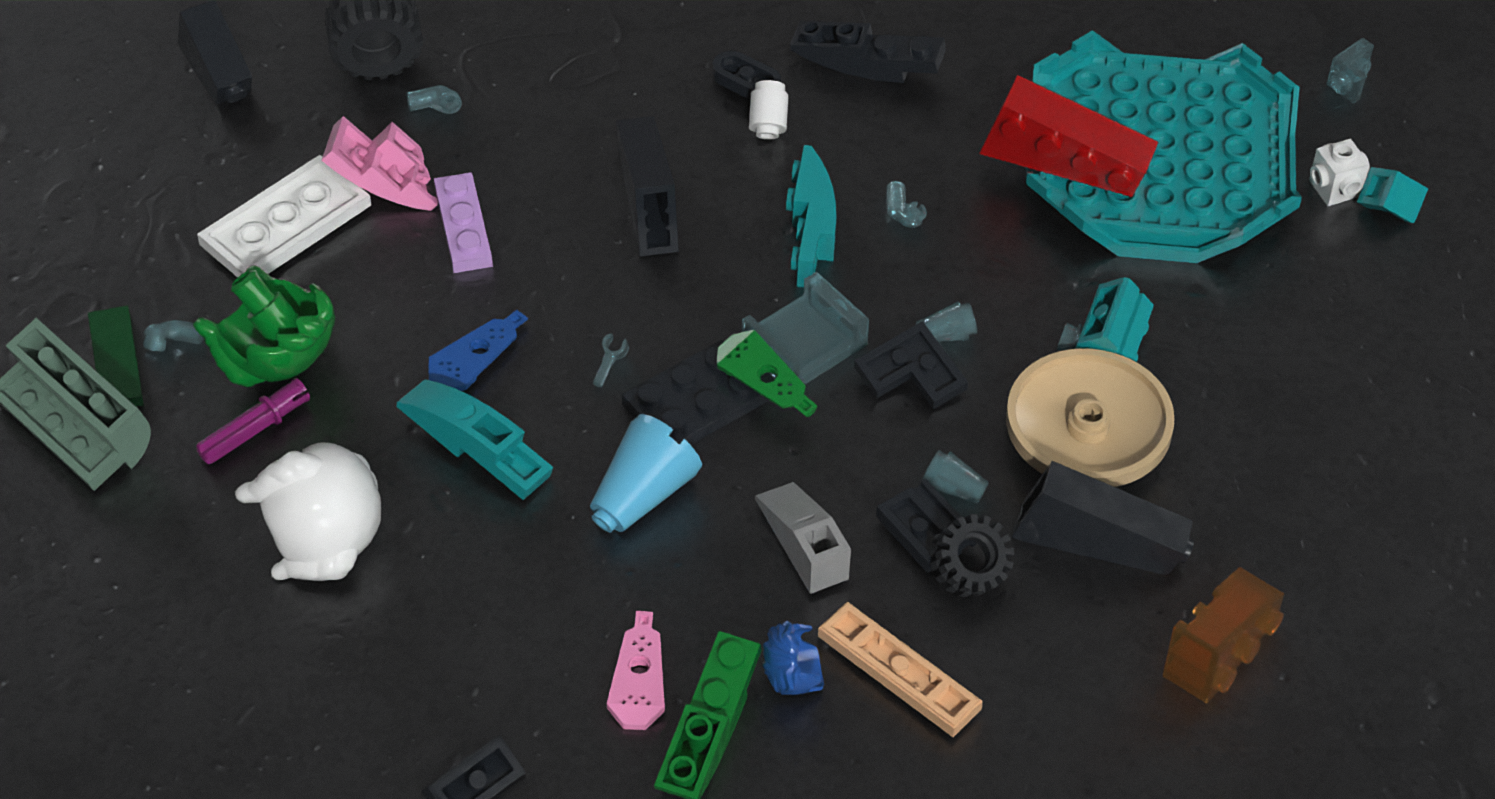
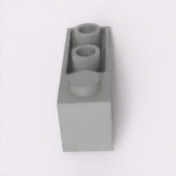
[755,482,851,594]

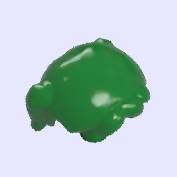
[193,265,335,387]

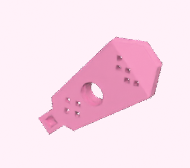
[607,611,665,730]

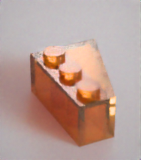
[1163,567,1284,704]

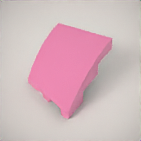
[321,116,438,211]

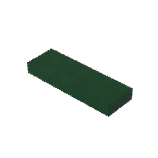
[88,305,144,407]

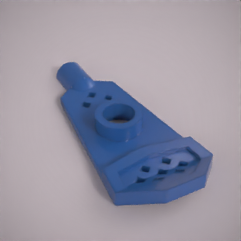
[429,310,528,391]

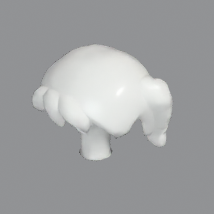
[235,442,381,581]

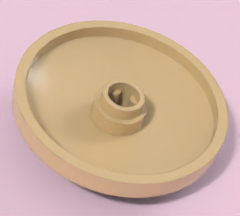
[1006,348,1174,487]

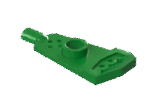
[717,330,817,417]

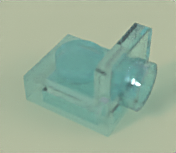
[1326,38,1374,103]

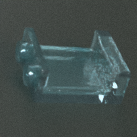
[742,272,869,386]

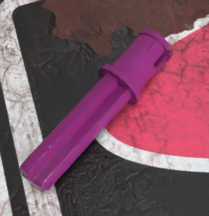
[196,378,310,464]

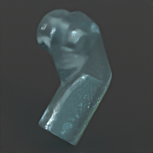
[406,85,462,114]
[143,320,204,352]

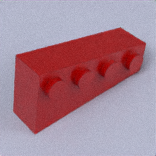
[979,75,1158,197]

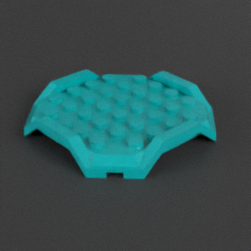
[1025,30,1302,263]

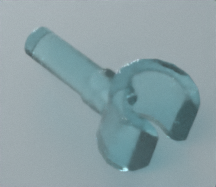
[593,333,629,387]

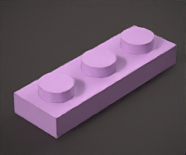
[434,172,493,273]

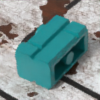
[1076,277,1154,362]

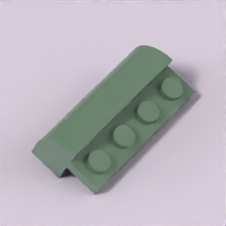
[0,318,151,491]

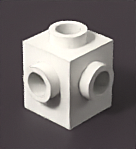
[1309,138,1370,206]

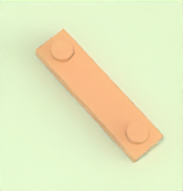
[818,602,983,737]

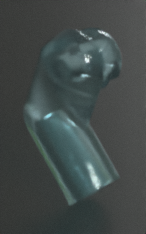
[887,182,927,228]

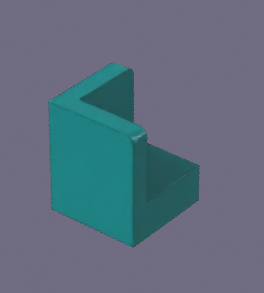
[1357,167,1428,223]

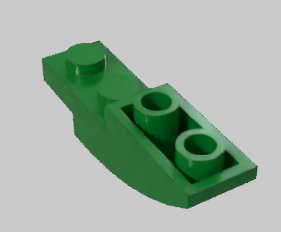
[654,631,762,799]

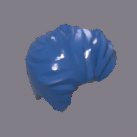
[762,620,824,695]

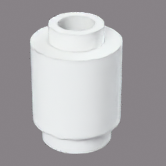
[749,80,789,139]

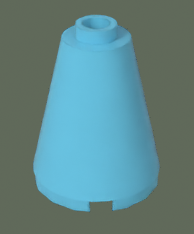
[590,414,702,533]

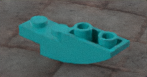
[786,145,836,289]
[396,379,553,500]

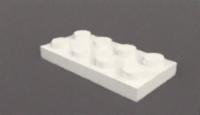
[197,155,371,277]

